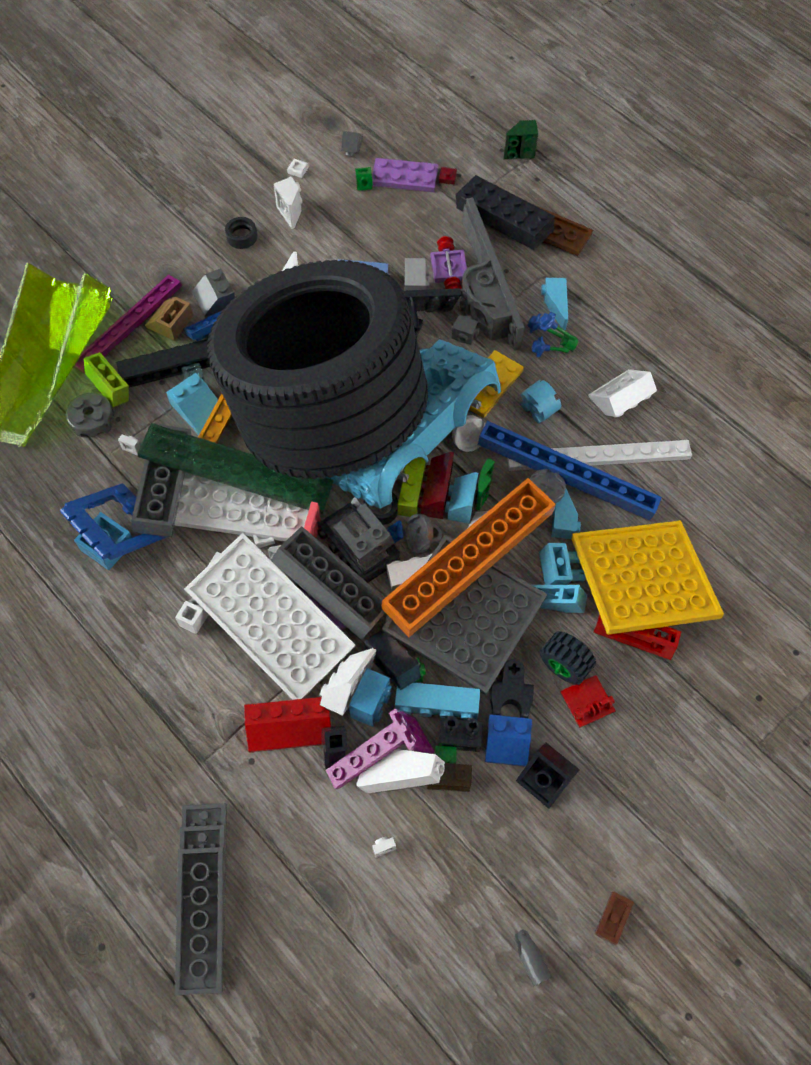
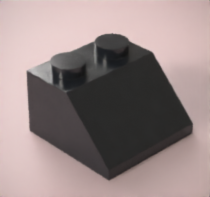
[516,742,580,809]

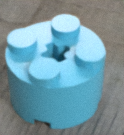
[521,380,561,424]

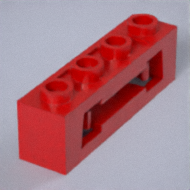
[593,614,682,660]

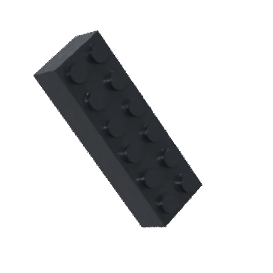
[456,175,555,250]

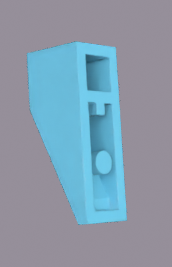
[541,278,568,330]
[551,489,581,539]
[532,585,587,613]

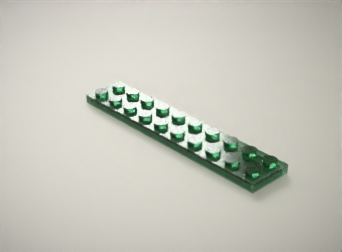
[138,423,334,515]

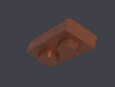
[595,891,634,945]

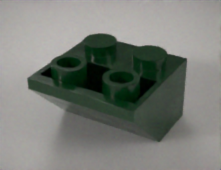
[503,120,538,159]

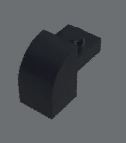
[322,726,347,769]

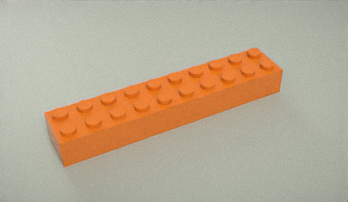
[382,478,556,637]

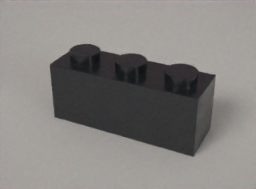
[363,630,421,690]

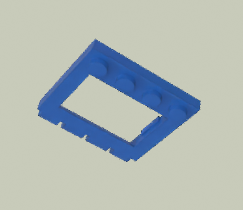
[60,483,166,560]

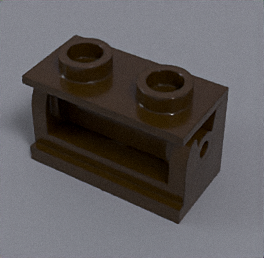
[427,763,472,792]

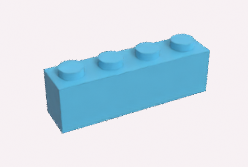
[395,683,480,720]

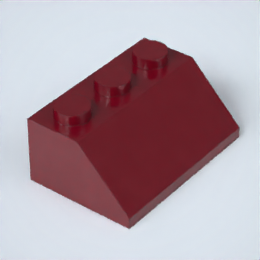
[418,452,454,519]

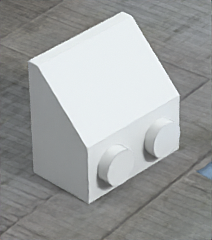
[274,177,302,229]

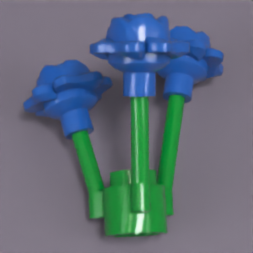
[527,312,578,358]

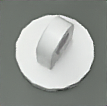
[452,415,485,452]

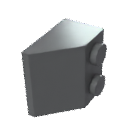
[192,268,235,318]

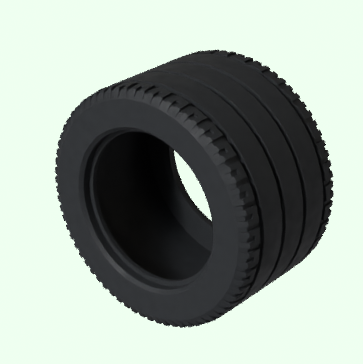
[207,260,428,479]

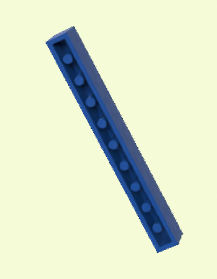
[477,421,662,521]

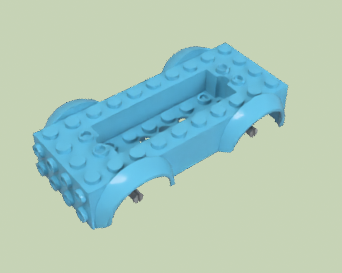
[326,339,501,509]

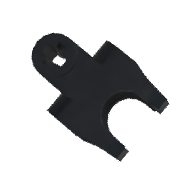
[490,659,534,718]

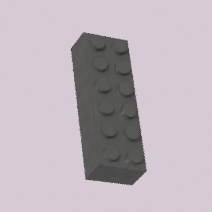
[131,424,191,537]
[270,526,385,640]

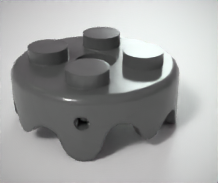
[66,393,114,437]

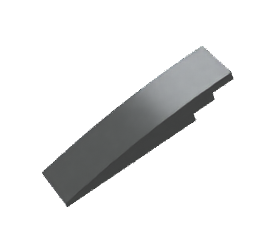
[175,803,227,995]

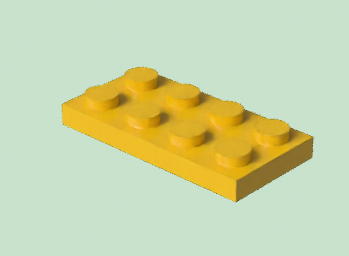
[469,350,524,418]

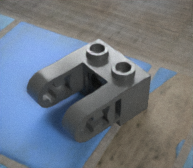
[333,503,394,566]

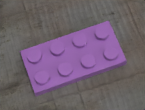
[372,158,438,192]

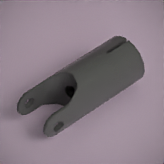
[514,930,552,987]

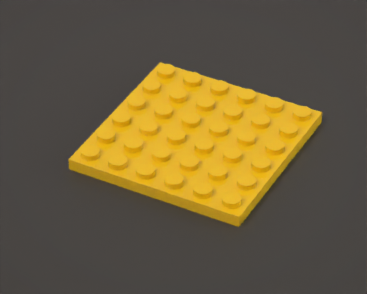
[571,520,724,635]

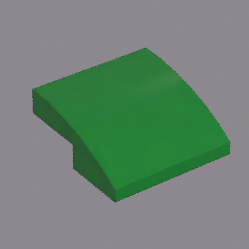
[476,458,495,511]

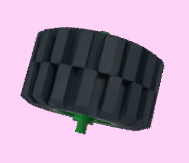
[540,631,596,685]

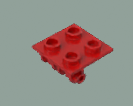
[560,675,616,728]

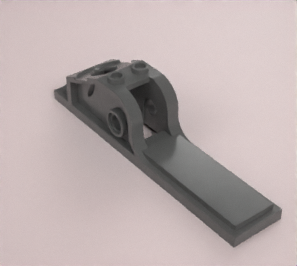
[459,197,525,350]

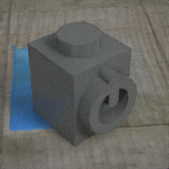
[452,315,480,345]

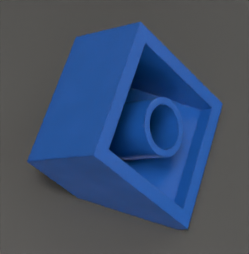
[485,714,532,767]

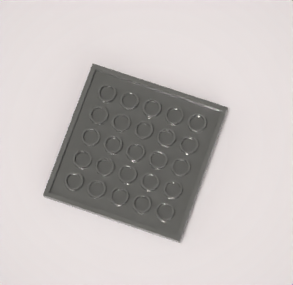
[382,535,548,695]

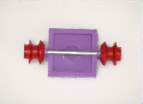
[430,236,467,289]

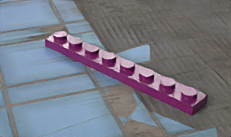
[71,274,182,374]

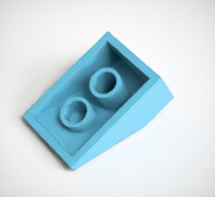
[166,373,218,435]

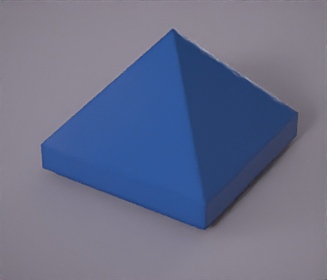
[387,520,405,543]

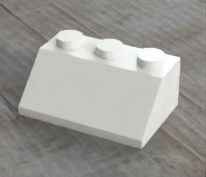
[588,370,657,418]
[320,648,376,716]

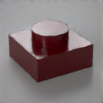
[439,167,457,185]

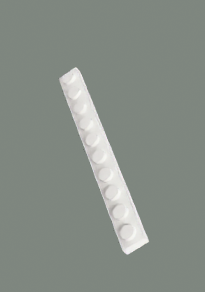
[507,440,692,471]

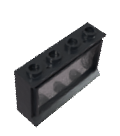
[317,497,400,583]

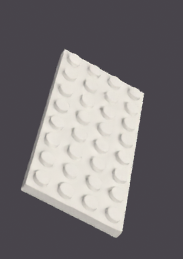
[175,457,320,541]
[184,533,356,700]

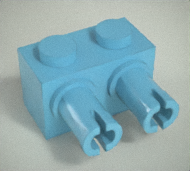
[539,543,586,585]

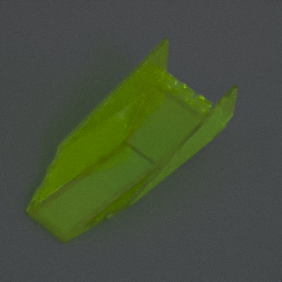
[0,262,112,447]

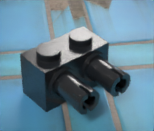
[438,716,483,752]

